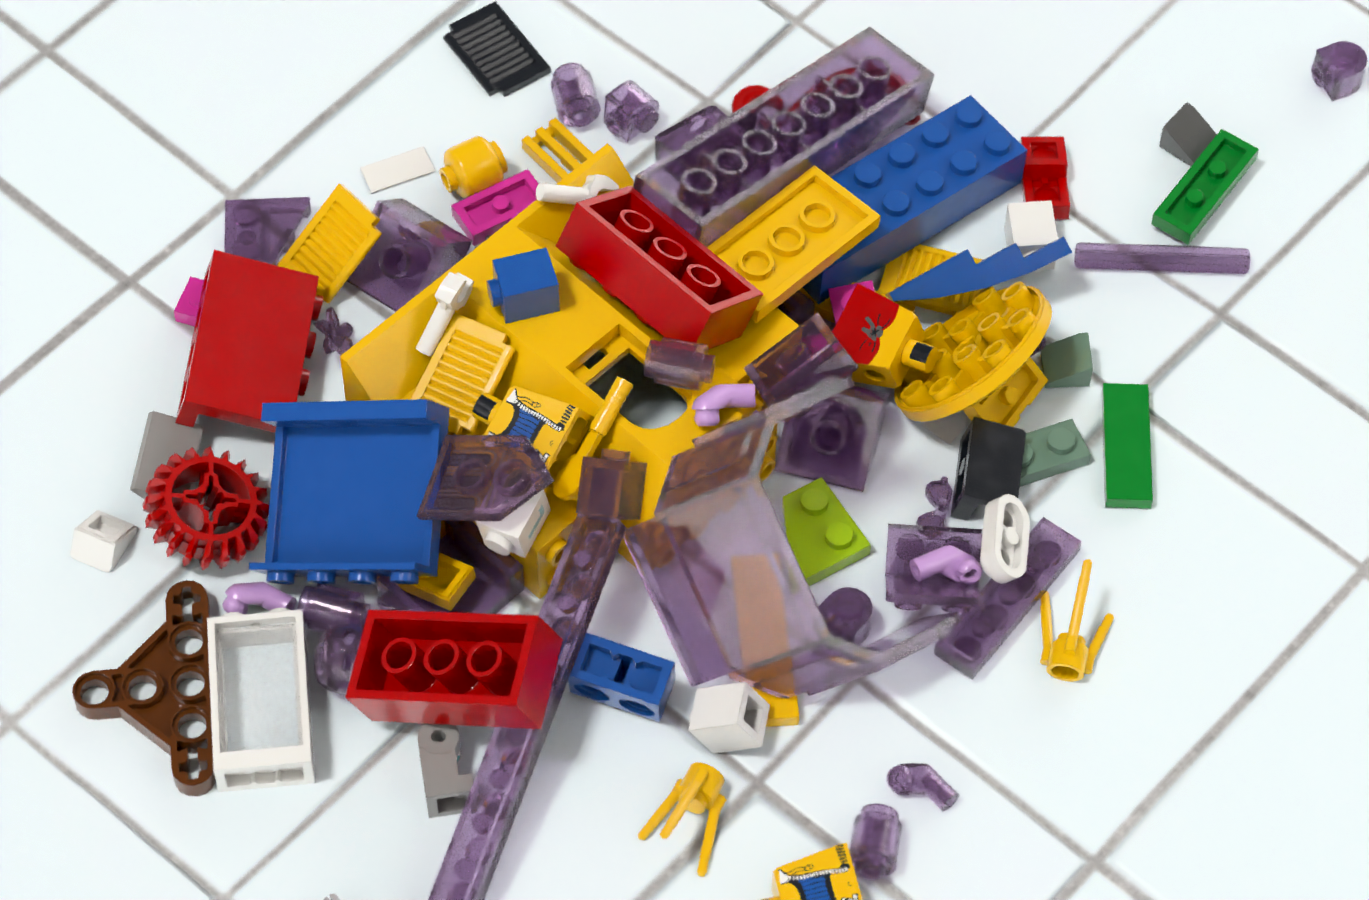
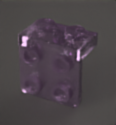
[884,524,982,613]

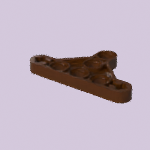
[72,580,216,797]

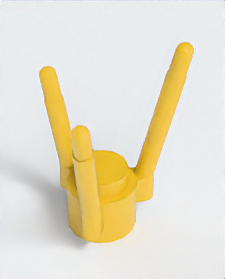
[1040,559,1114,682]
[638,762,726,877]

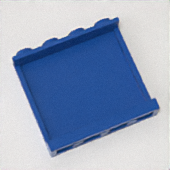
[249,399,450,585]

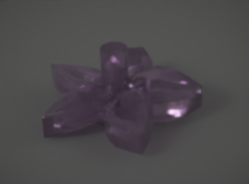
[313,307,354,356]

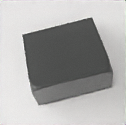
[1159,102,1217,166]

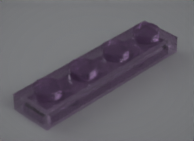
[934,517,1082,680]

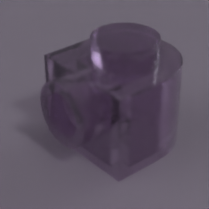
[1311,41,1367,102]
[603,80,659,143]
[814,587,872,655]

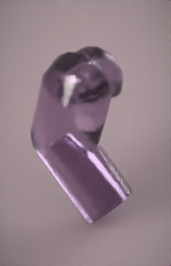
[886,763,959,811]

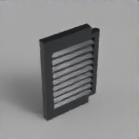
[443,1,551,97]

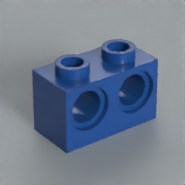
[568,632,676,722]

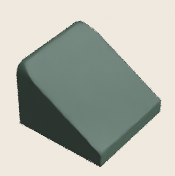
[1040,332,1093,388]

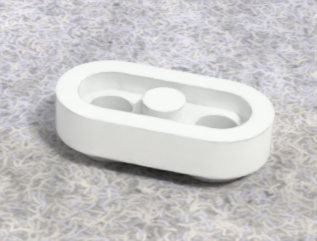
[980,494,1030,584]

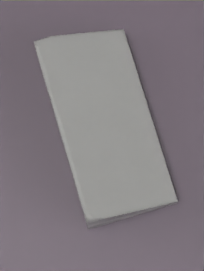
[130,411,204,499]

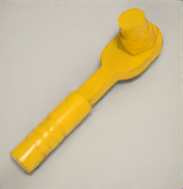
[552,376,634,502]

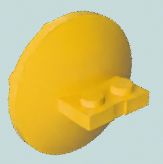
[894,281,1052,427]

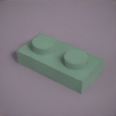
[1020,419,1091,487]

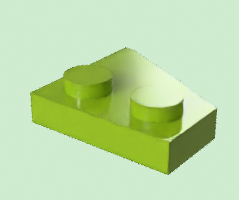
[782,477,871,594]

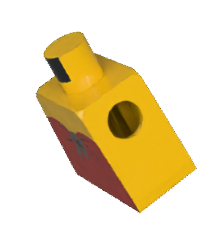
[820,284,938,388]

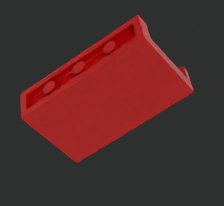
[175,250,323,444]

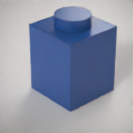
[486,247,560,324]

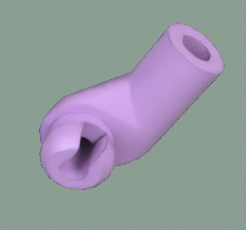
[692,384,755,426]
[909,545,982,585]
[222,582,296,614]

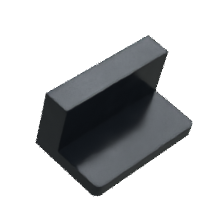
[950,417,1026,521]

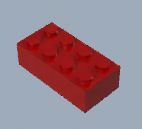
[556,185,763,357]
[345,609,563,729]

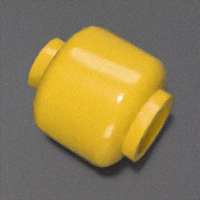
[439,136,508,199]

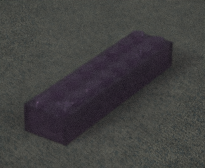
[633,26,935,247]

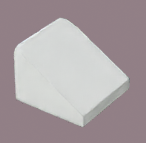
[70,510,137,572]

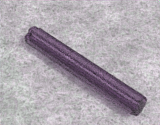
[1074,242,1250,274]

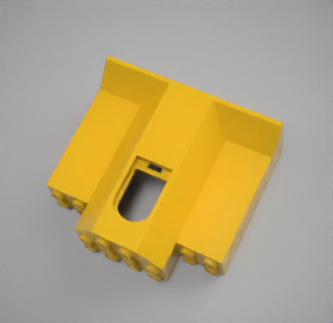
[340,143,802,599]

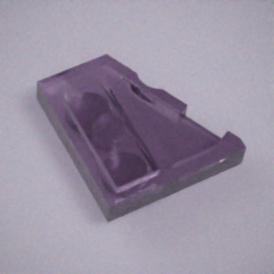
[224,197,311,265]

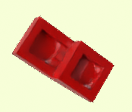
[1020,136,1070,219]

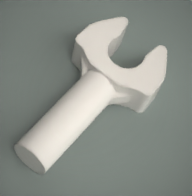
[536,174,619,205]
[415,272,474,357]

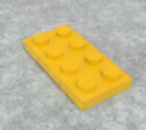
[707,165,881,323]

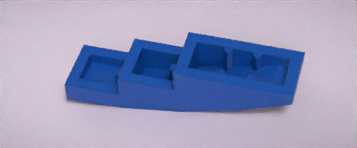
[885,237,1072,302]

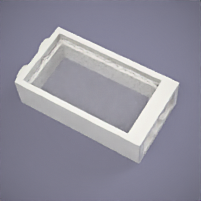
[207,608,315,792]

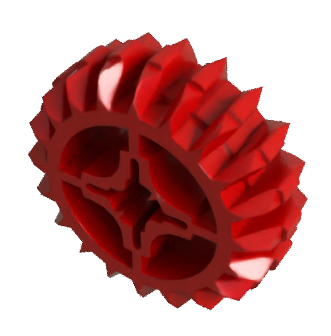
[143,446,269,571]

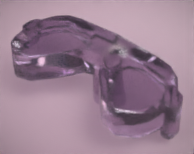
[916,476,952,538]

